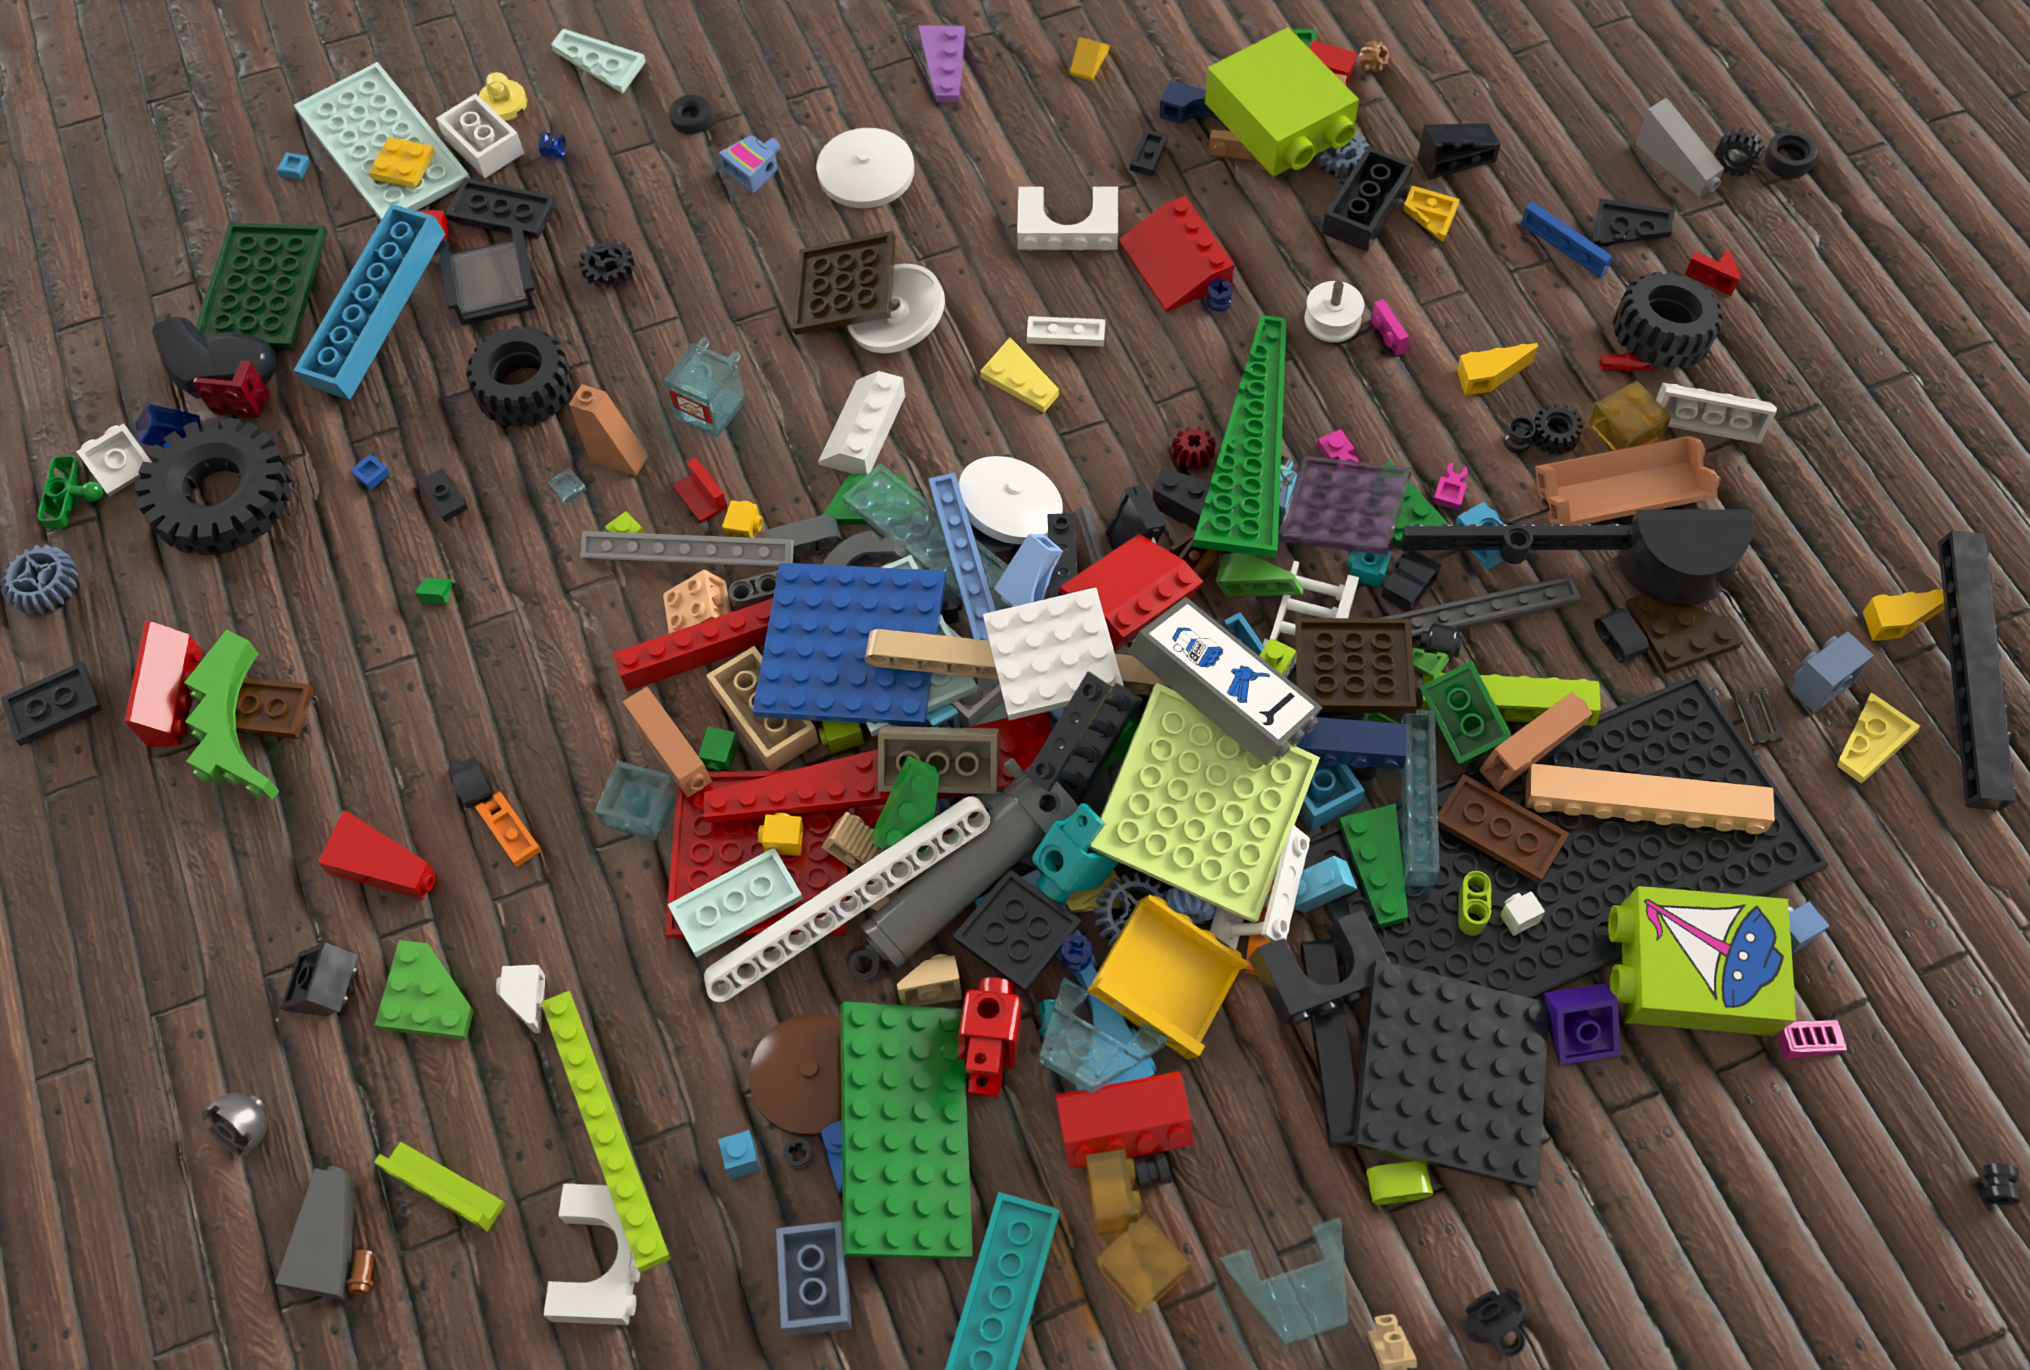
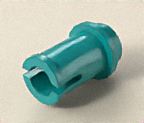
[1037,999,1064,1041]

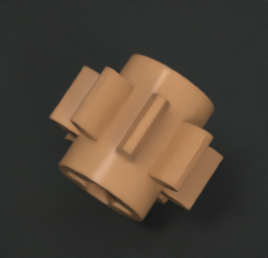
[1359,40,1389,72]

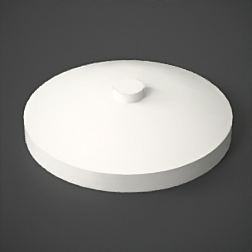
[817,128,914,208]
[847,264,945,353]
[958,456,1063,544]

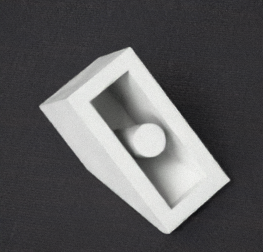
[496,965,545,1033]

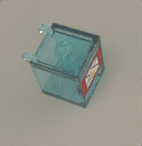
[664,337,746,438]

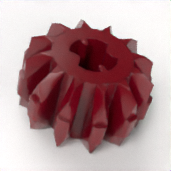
[1171,425,1216,471]

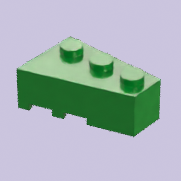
[871,756,939,852]

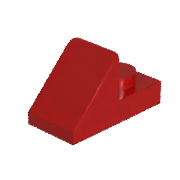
[1685,250,1741,296]

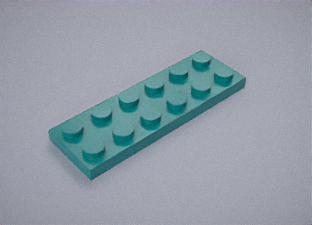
[945,1192,1060,1370]

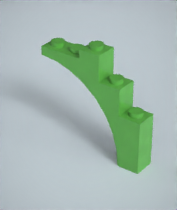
[184,630,279,800]

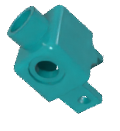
[1032,803,1119,903]

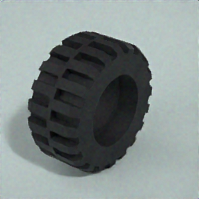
[1613,272,1723,370]
[466,326,572,427]

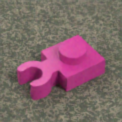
[1317,429,1360,477]
[1433,463,1468,511]

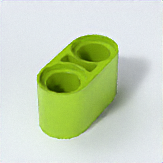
[1458,871,1491,936]
[1366,1161,1433,1205]

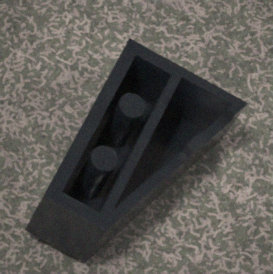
[1417,123,1501,180]

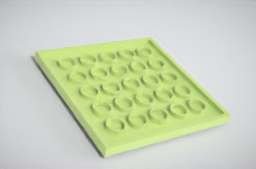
[1089,683,1320,923]

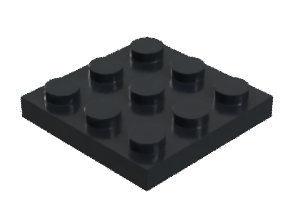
[953,869,1082,993]

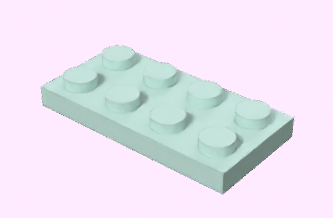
[668,848,803,957]

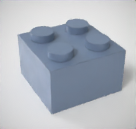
[1790,631,1874,713]

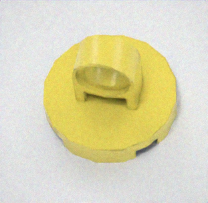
[479,73,527,121]

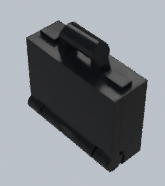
[1105,485,1166,549]

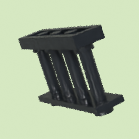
[1047,513,1077,598]
[1025,671,1143,801]

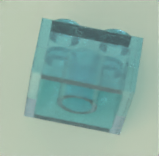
[595,761,677,840]

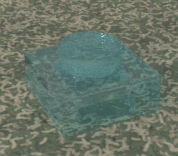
[547,468,586,505]

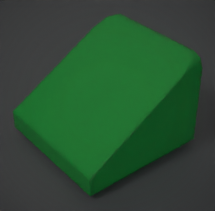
[415,578,453,605]

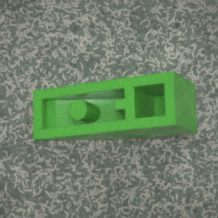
[1216,553,1303,597]

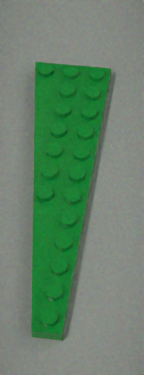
[1192,315,1286,558]

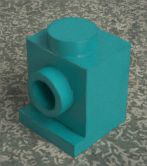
[1347,546,1392,589]

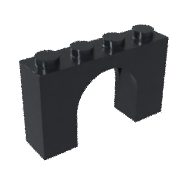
[1249,910,1390,1025]

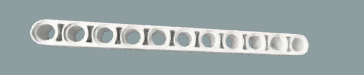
[704,797,990,1002]

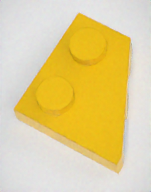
[1403,186,1460,242]

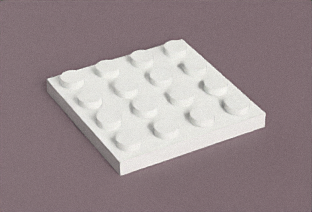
[983,588,1124,720]

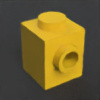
[722,500,763,538]
[758,813,804,856]

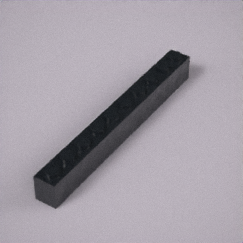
[1938,530,2017,811]

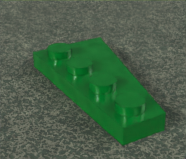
[1338,803,1408,929]

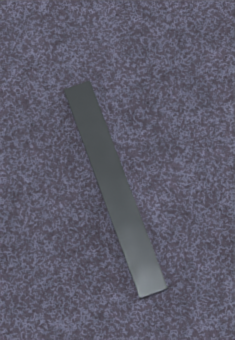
[1381,576,1582,641]

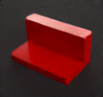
[673,457,728,523]

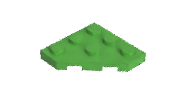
[375,940,474,1040]

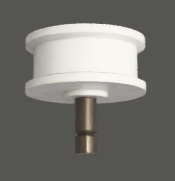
[1304,281,1364,342]

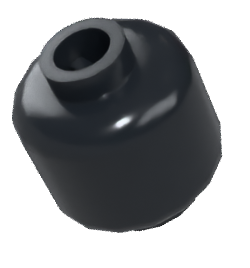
[1419,623,1463,663]

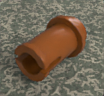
[346,1250,376,1295]

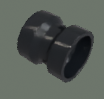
[1504,416,1536,453]
[1132,1151,1172,1191]
[1983,1163,2020,1205]

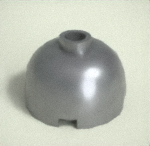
[201,1093,267,1156]

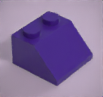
[1544,984,1621,1065]

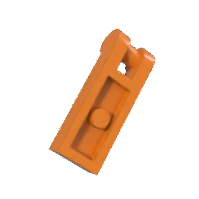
[475,791,541,868]

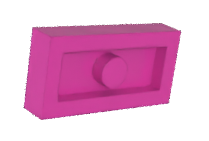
[1371,299,1409,356]

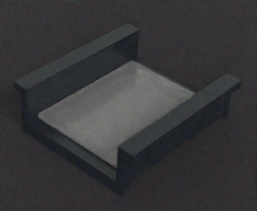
[438,222,536,326]

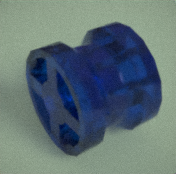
[539,132,566,159]
[1206,279,1233,312]
[1061,934,1092,972]

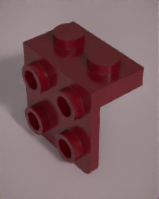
[192,360,269,418]

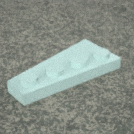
[551,29,646,94]

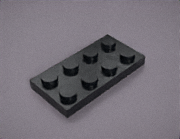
[445,178,557,239]

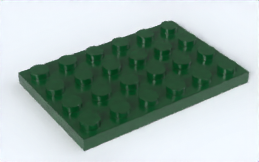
[195,222,328,350]

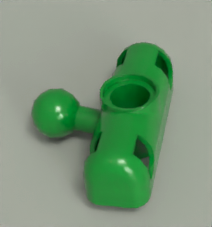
[37,455,103,531]

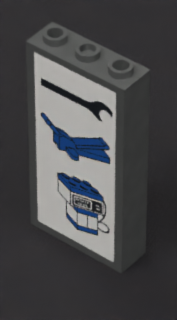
[1128,597,1323,766]

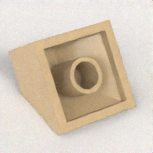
[897,954,962,1007]

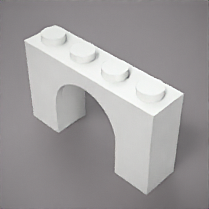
[1017,187,1118,250]
[544,1184,649,1325]

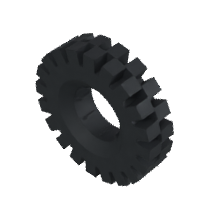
[135,417,292,555]

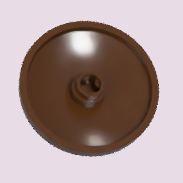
[749,1013,842,1137]

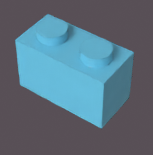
[1293,856,1357,913]

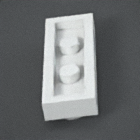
[1027,316,1105,346]

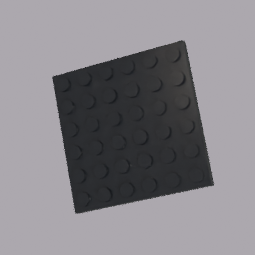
[1353,959,1549,1189]

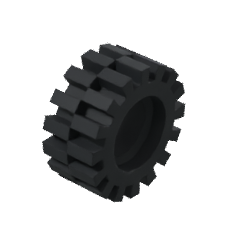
[1714,128,1765,176]
[1532,403,1583,455]

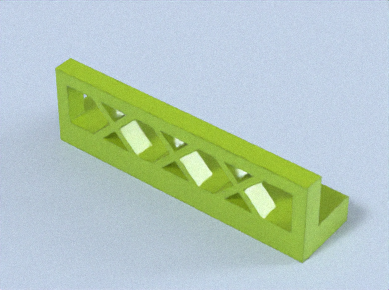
[374,1142,505,1232]

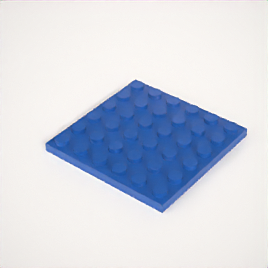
[753,563,946,727]

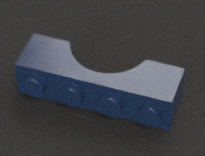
[1159,80,1230,131]

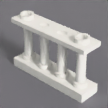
[1263,561,1359,650]
[1210,826,1310,949]

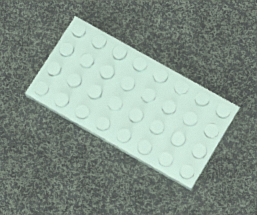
[294,62,470,220]

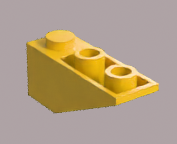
[1457,343,1538,396]
[1863,589,1945,641]

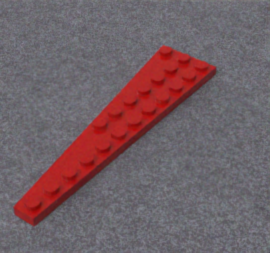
[704,711,1051,823]

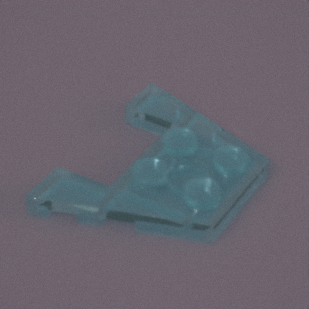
[1038,978,1167,1094]
[1220,1217,1348,1346]

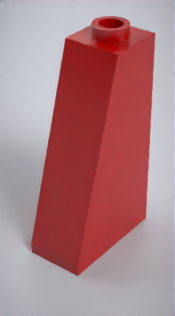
[318,811,435,900]

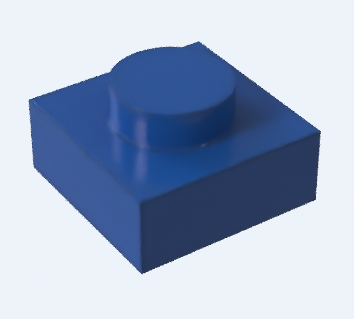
[350,454,390,490]

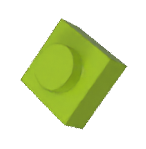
[605,511,644,533]

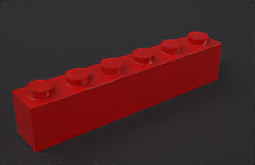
[613,598,773,692]

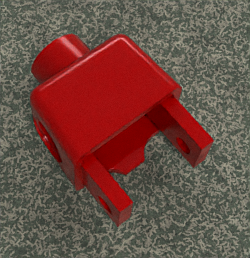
[958,978,1022,1098]

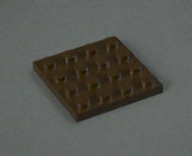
[792,231,896,335]
[1295,618,1416,714]

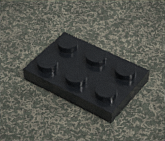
[1,662,102,746]

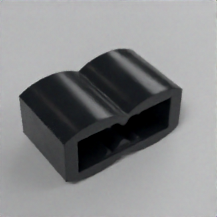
[1380,550,1441,612]

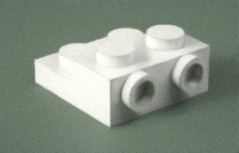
[76,424,152,497]

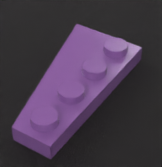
[918,25,965,102]

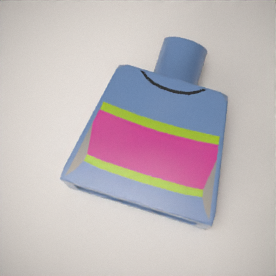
[719,136,781,194]

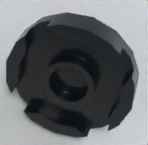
[1460,1288,1526,1357]

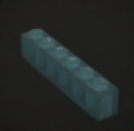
[1401,710,1439,886]

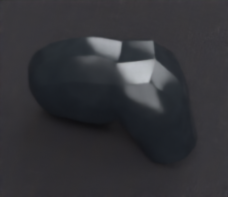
[152,317,277,399]

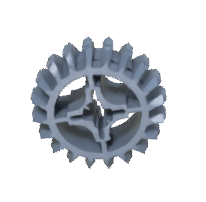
[0,544,80,615]
[1094,873,1169,947]

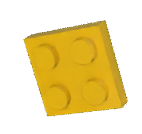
[368,137,435,188]

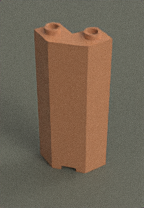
[1535,436,1719,526]

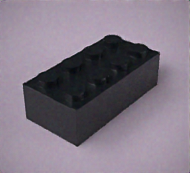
[1322,146,1414,252]

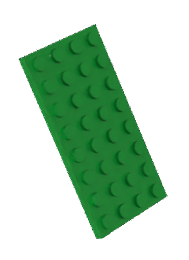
[840,1002,973,1260]

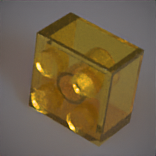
[1588,381,1672,451]
[1086,1149,1142,1236]
[1097,1214,1190,1316]

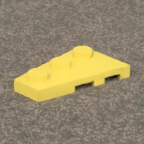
[980,338,1059,413]
[1837,692,1920,784]

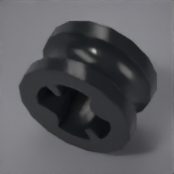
[783,1138,813,1170]

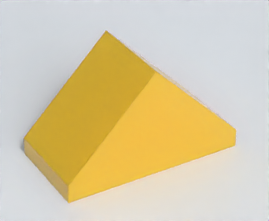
[1070,37,1110,81]

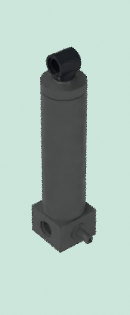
[845,758,1079,980]

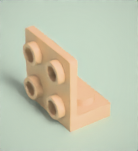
[663,570,731,633]

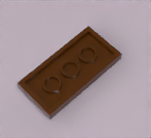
[186,678,314,739]
[1433,774,1569,884]

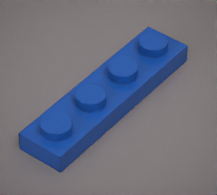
[1521,202,1612,278]

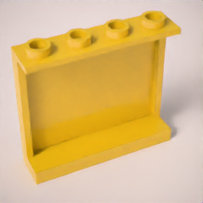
[1087,895,1249,1060]

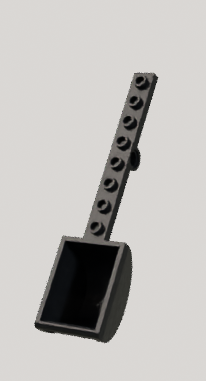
[1401,509,1754,605]

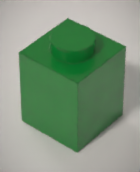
[698,727,739,772]

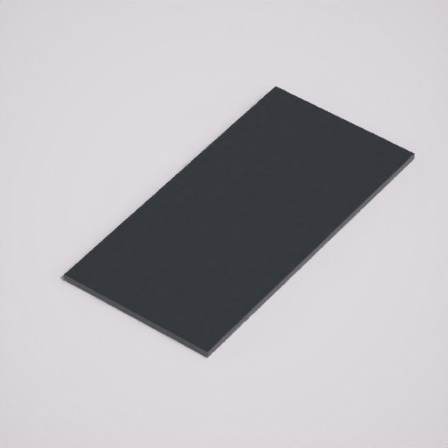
[1303,673,1830,999]

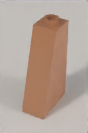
[569,384,648,476]
[623,687,712,797]
[1479,691,1593,792]

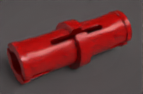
[1599,352,1655,373]

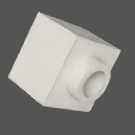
[1500,891,1545,936]

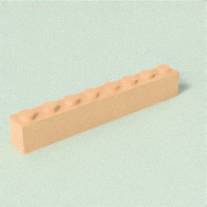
[1525,764,1774,834]

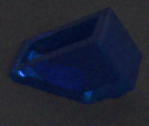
[135,404,202,448]

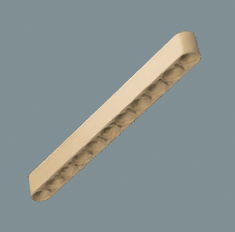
[865,629,1175,696]

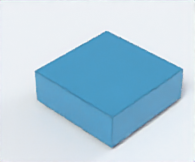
[277,153,311,180]

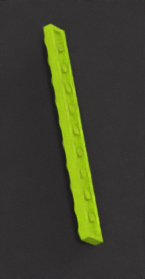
[541,990,671,1273]

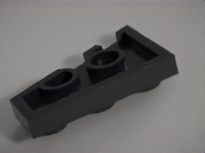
[1591,198,1675,246]

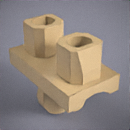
[1368,1314,1417,1370]

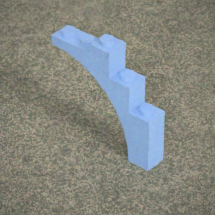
[994,534,1066,721]

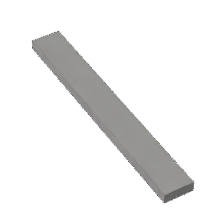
[580,531,794,567]

